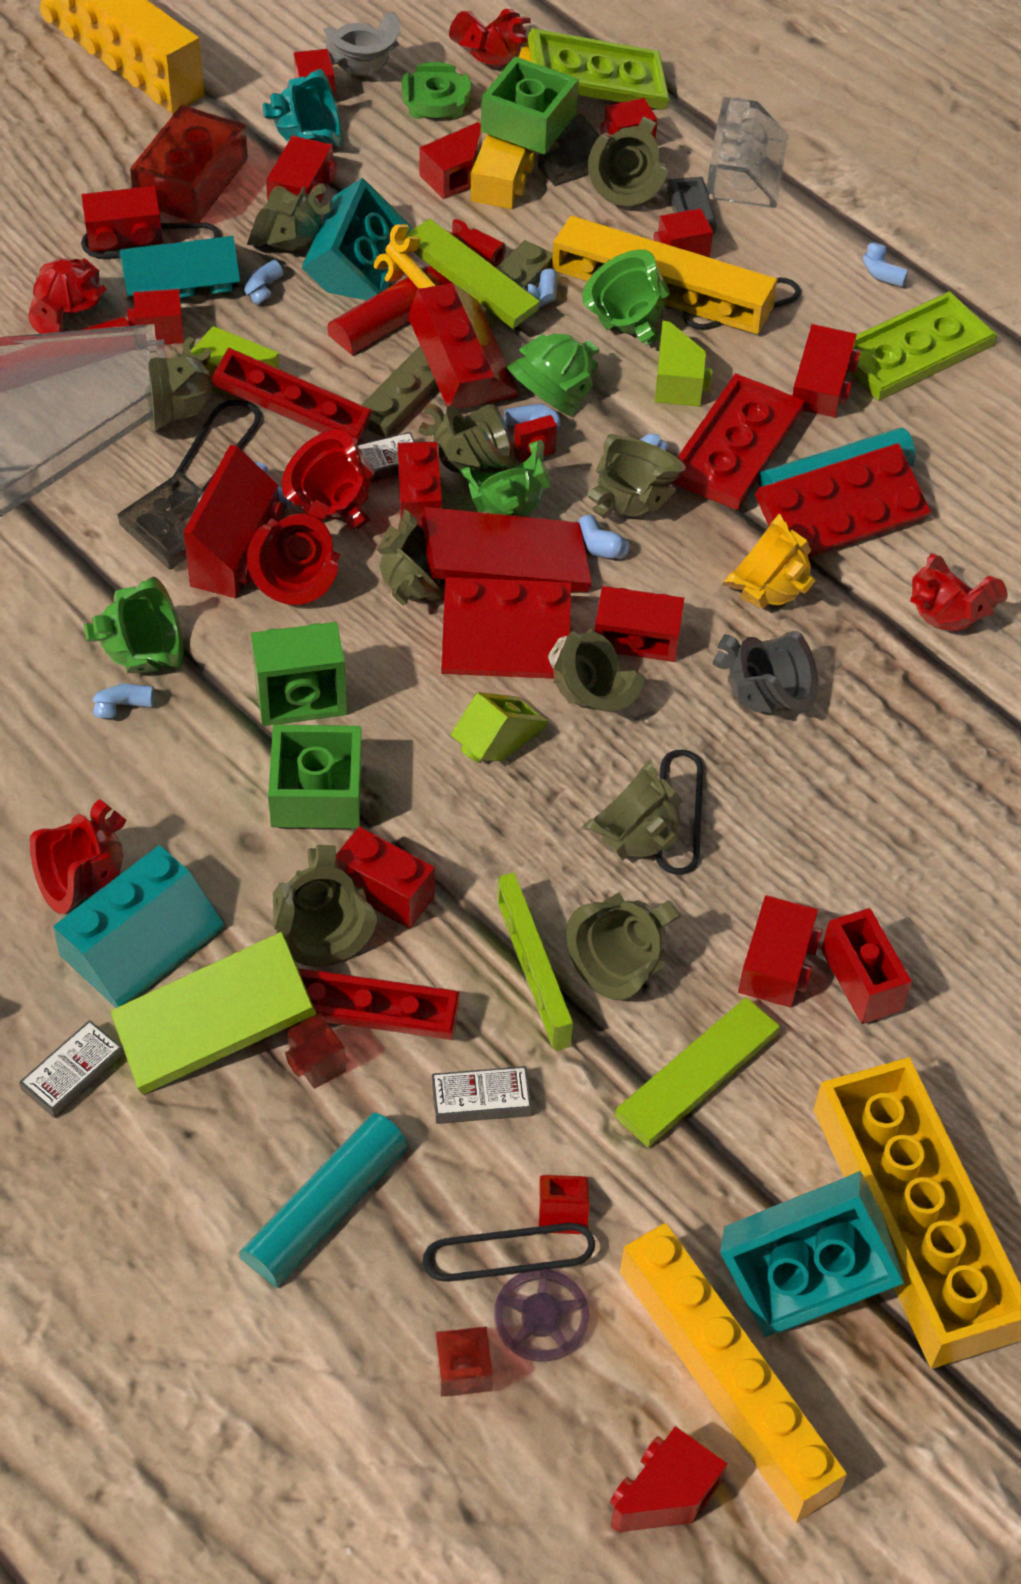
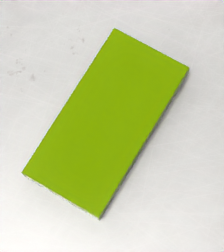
[527,28,669,110]
[849,291,997,401]
[110,932,316,1095]

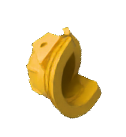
[722,514,816,610]

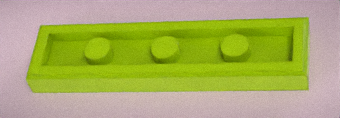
[405,218,540,329]
[497,872,573,1051]
[614,997,780,1148]

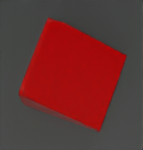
[539,1175,589,1234]

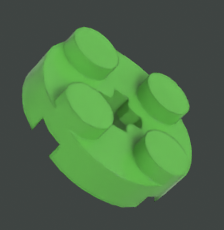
[401,62,471,119]

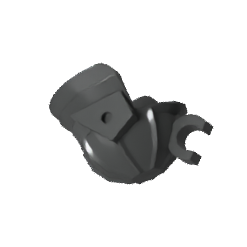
[712,631,818,713]

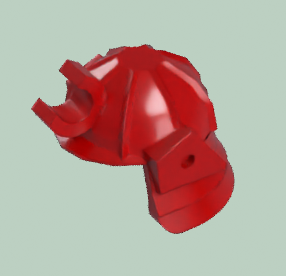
[449,8,531,68]
[28,257,107,339]
[281,429,375,529]
[247,500,341,605]
[910,553,1008,631]
[29,799,127,914]

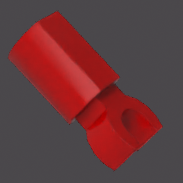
[446,219,506,268]

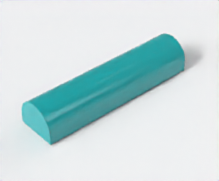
[757,427,916,487]
[239,1113,407,1288]

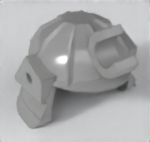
[323,12,400,77]

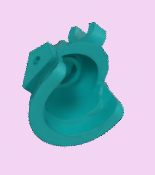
[262,69,343,147]

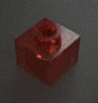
[285,1013,346,1089]
[435,1326,493,1397]

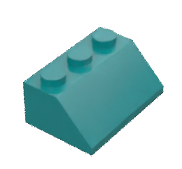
[301,177,413,300]
[119,236,240,298]
[53,845,224,1008]
[720,1171,904,1338]

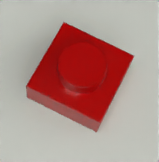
[514,415,557,463]

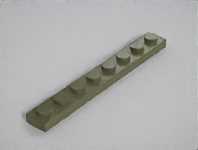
[361,240,553,438]

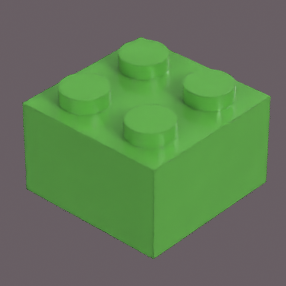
[481,56,579,154]
[251,622,347,727]
[268,725,362,828]

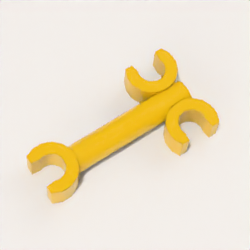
[373,224,436,288]

